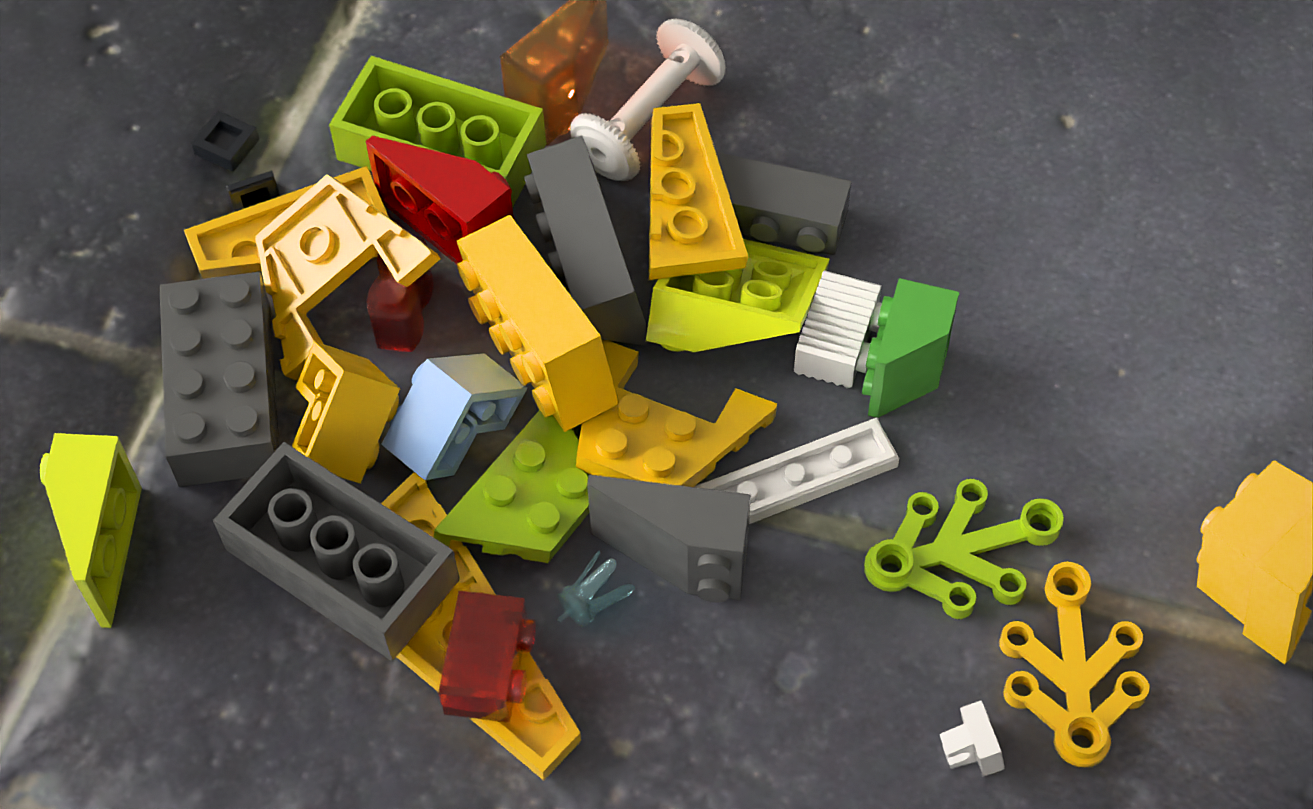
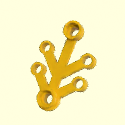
[999,562,1150,767]

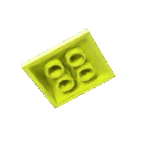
[646,239,830,352]

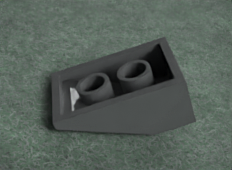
[587,475,751,603]

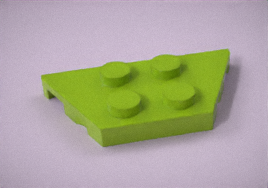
[433,410,590,563]

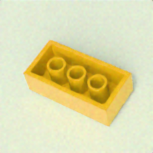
[456,215,619,432]

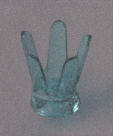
[557,550,635,628]

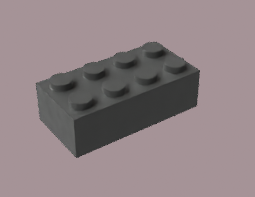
[160,272,280,487]
[213,442,460,662]

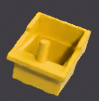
[1196,460,1313,664]

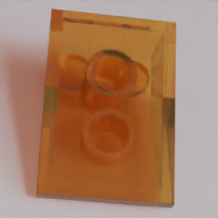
[500,0,608,146]

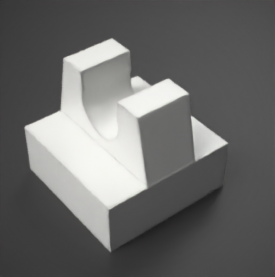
[940,701,1004,776]

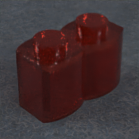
[367,237,433,352]

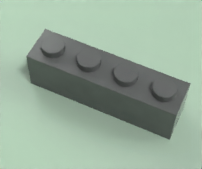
[649,152,852,255]

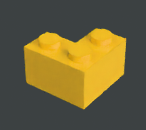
[291,341,400,484]

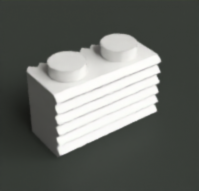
[794,270,882,388]

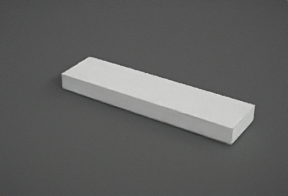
[694,417,899,524]

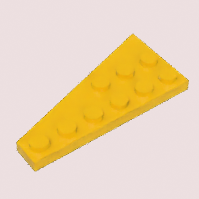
[381,472,581,780]

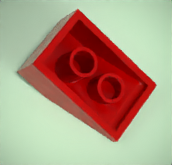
[365,136,516,264]

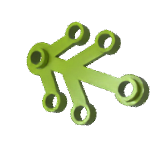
[864,479,1064,619]

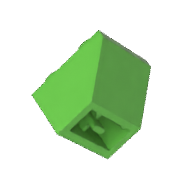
[862,278,959,418]

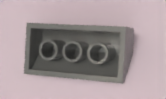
[524,136,653,346]

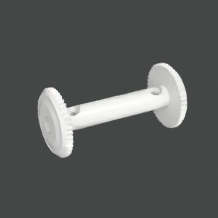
[570,19,726,181]

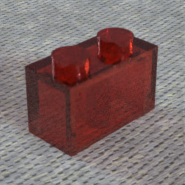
[438,591,536,723]

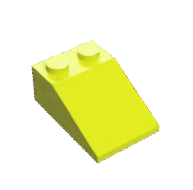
[40,433,142,628]

